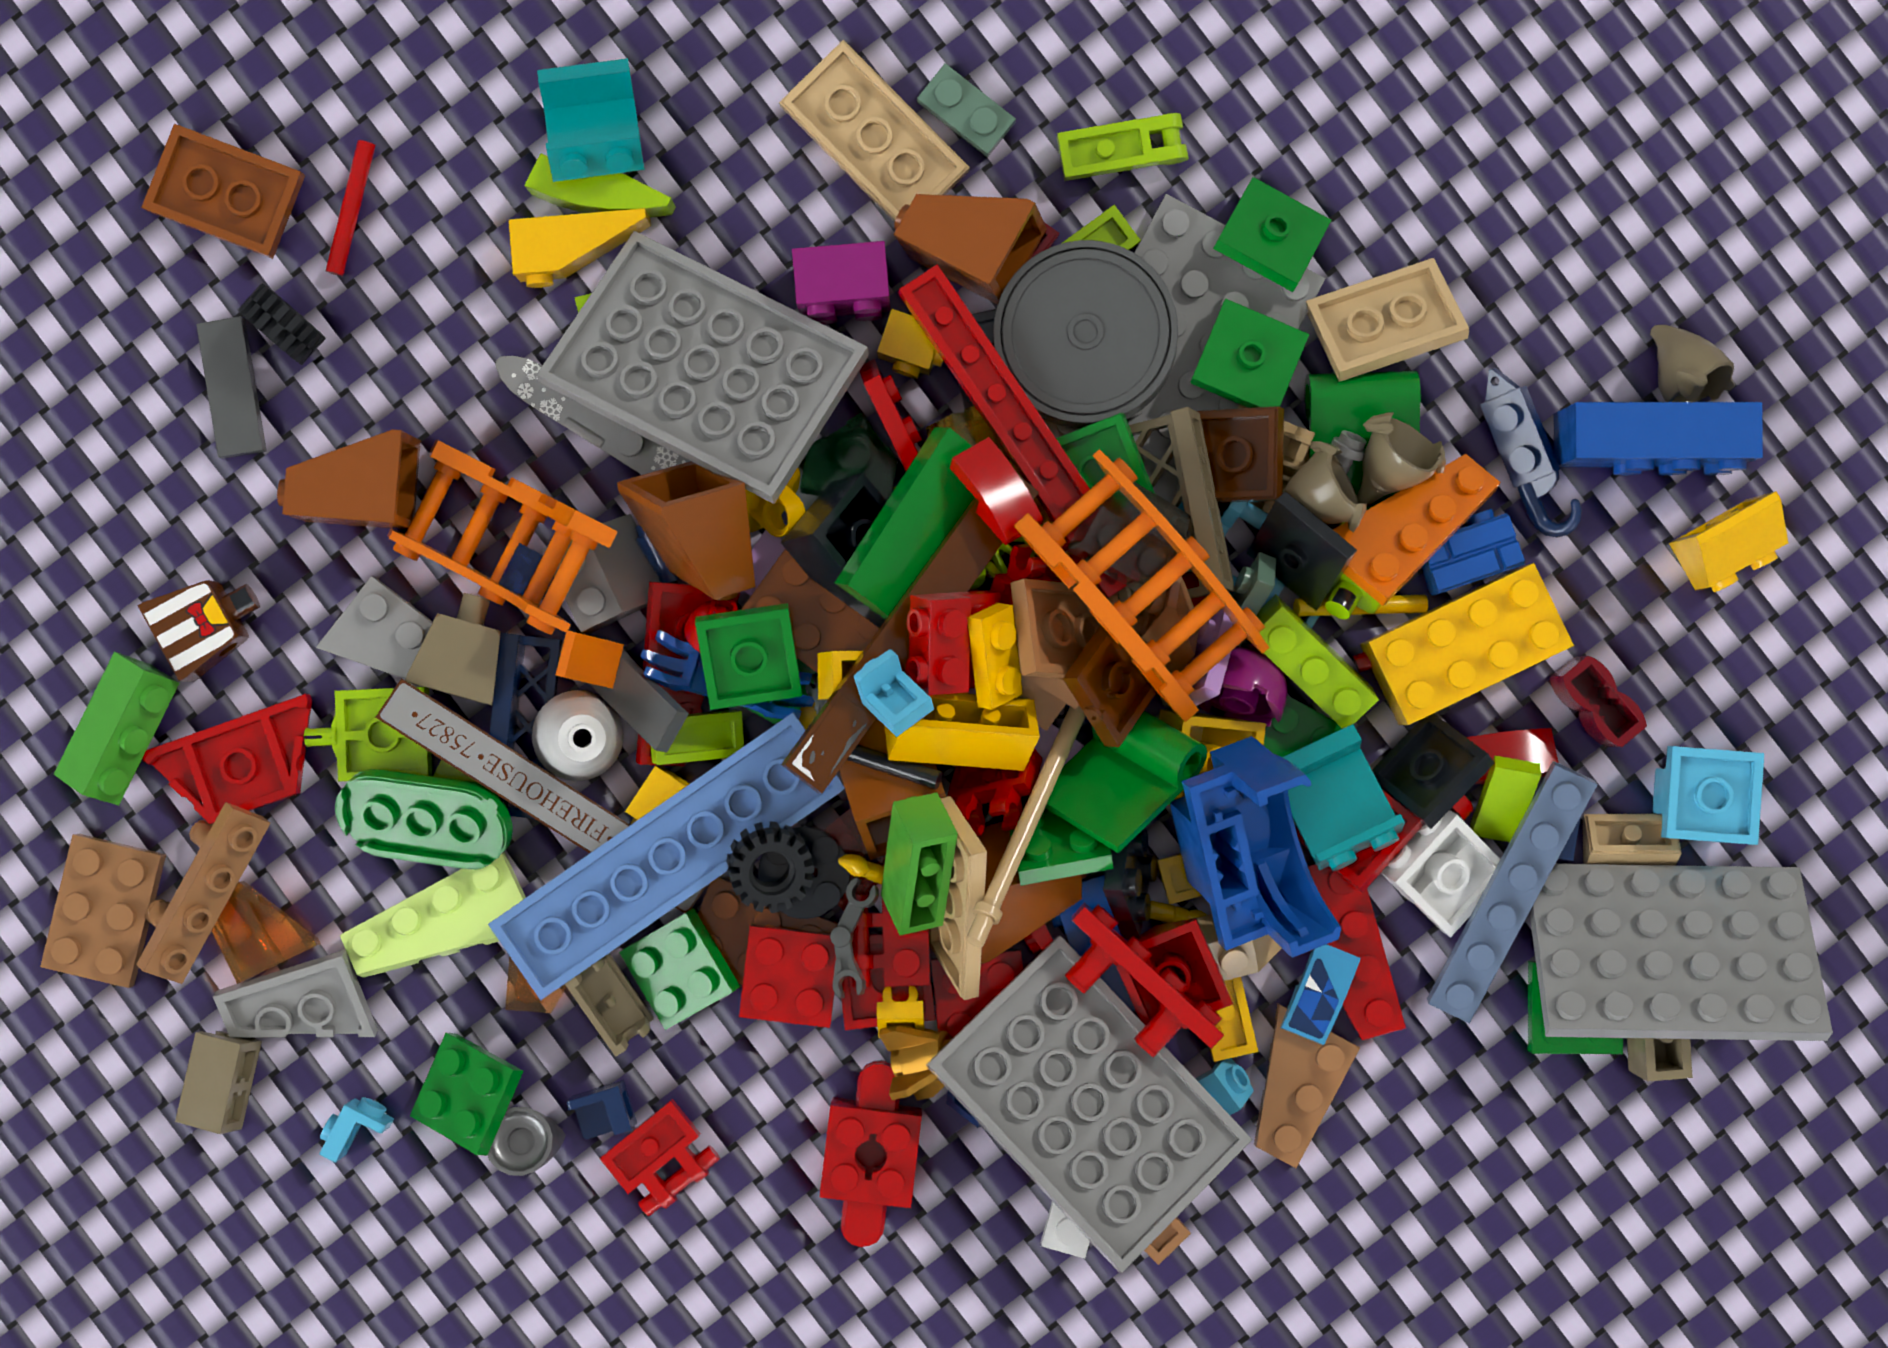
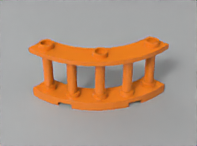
[387,439,618,635]
[1014,449,1269,722]

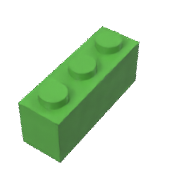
[53,651,179,806]
[881,792,958,936]

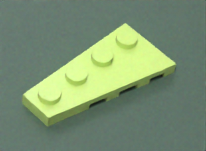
[340,852,526,978]

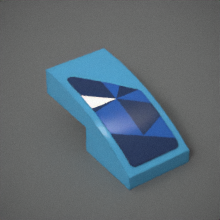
[1280,944,1361,1045]

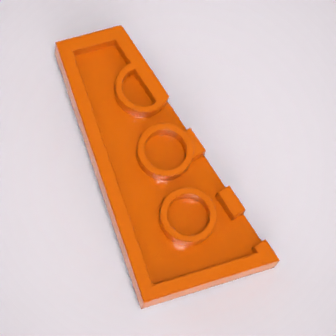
[1333,454,1501,606]

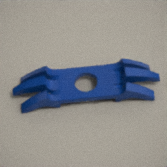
[641,630,814,720]

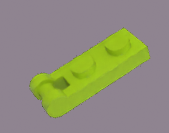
[1057,113,1189,181]

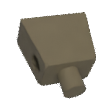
[405,593,501,706]

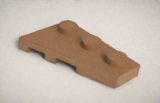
[1254,1003,1360,1168]

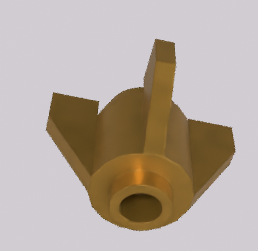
[879,1025,952,1101]

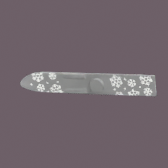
[495,356,690,475]

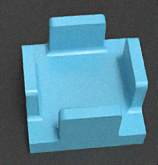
[1653,746,1764,845]

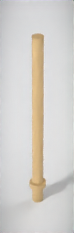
[966,706,1086,947]

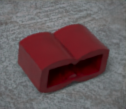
[1550,656,1647,747]

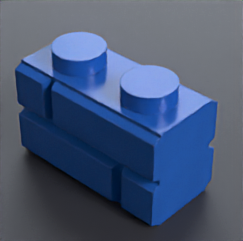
[1421,509,1525,596]

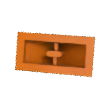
[555,631,624,689]

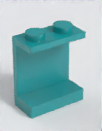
[537,58,645,182]
[1282,724,1405,871]

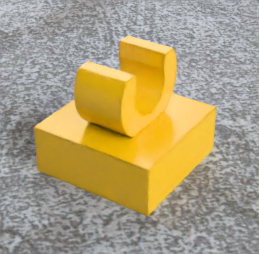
[877,986,924,1038]

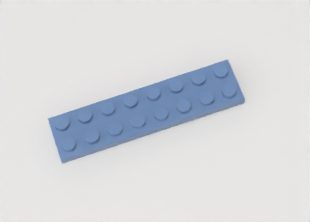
[488,712,845,1000]

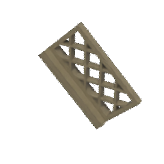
[1110,407,1235,603]

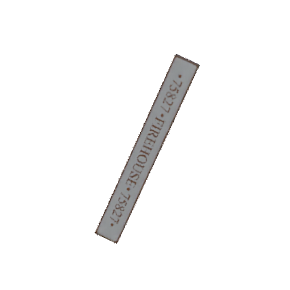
[375,678,707,913]

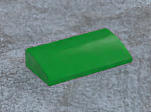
[834,427,975,620]

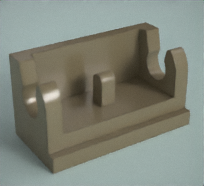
[565,953,654,1057]
[175,1031,262,1134]

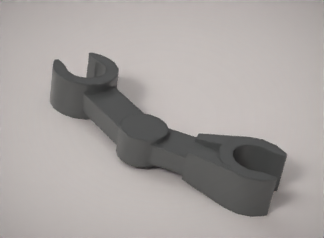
[830,878,879,998]

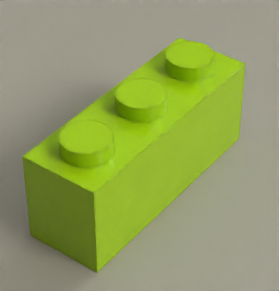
[1257,594,1379,729]

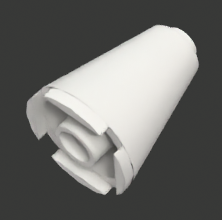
[532,690,623,781]

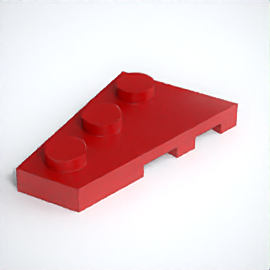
[859,359,922,471]

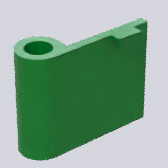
[1304,371,1421,510]
[1045,711,1207,853]

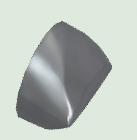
[488,1107,566,1176]

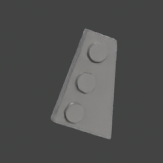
[316,576,451,695]
[213,950,378,1037]

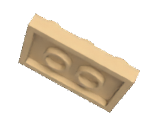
[1306,258,1469,382]

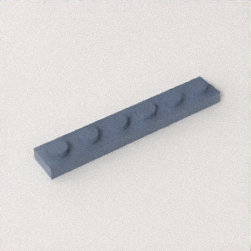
[1427,761,1598,1024]

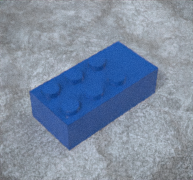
[1553,402,1763,475]

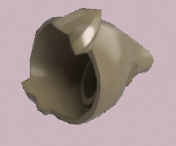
[1650,325,1735,402]
[1356,412,1446,506]
[1283,441,1367,532]

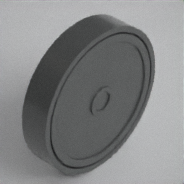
[993,240,1178,429]

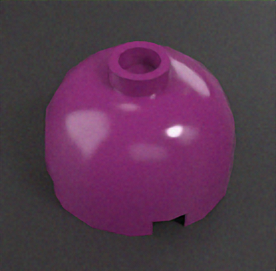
[1199,643,1288,727]

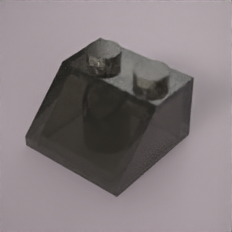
[1066,482,1191,591]

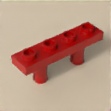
[1065,902,1224,1058]

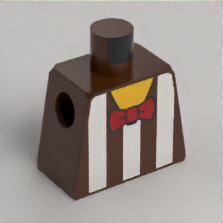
[137,580,260,682]

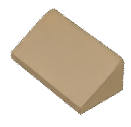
[1583,814,1682,865]

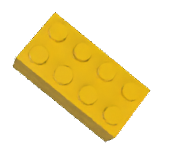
[1360,563,1574,725]

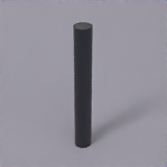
[847,744,942,790]

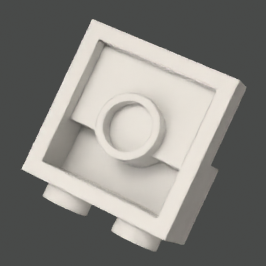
[1381,810,1501,938]

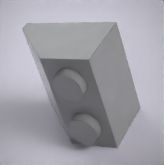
[541,514,660,634]

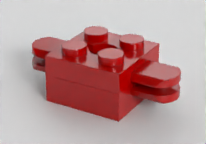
[819,1060,922,1247]

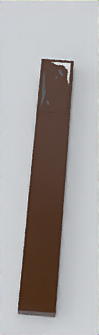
[781,477,1039,793]

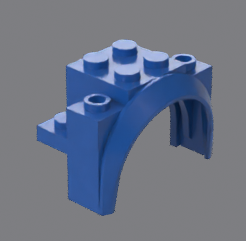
[1170,736,1341,958]

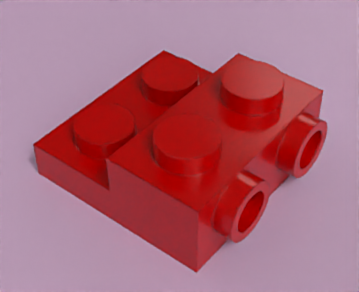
[905,590,1001,696]

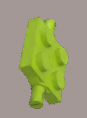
[304,687,432,782]

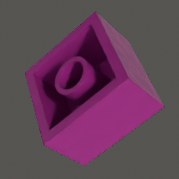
[792,241,891,325]

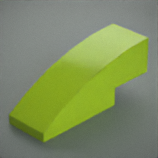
[524,153,676,218]

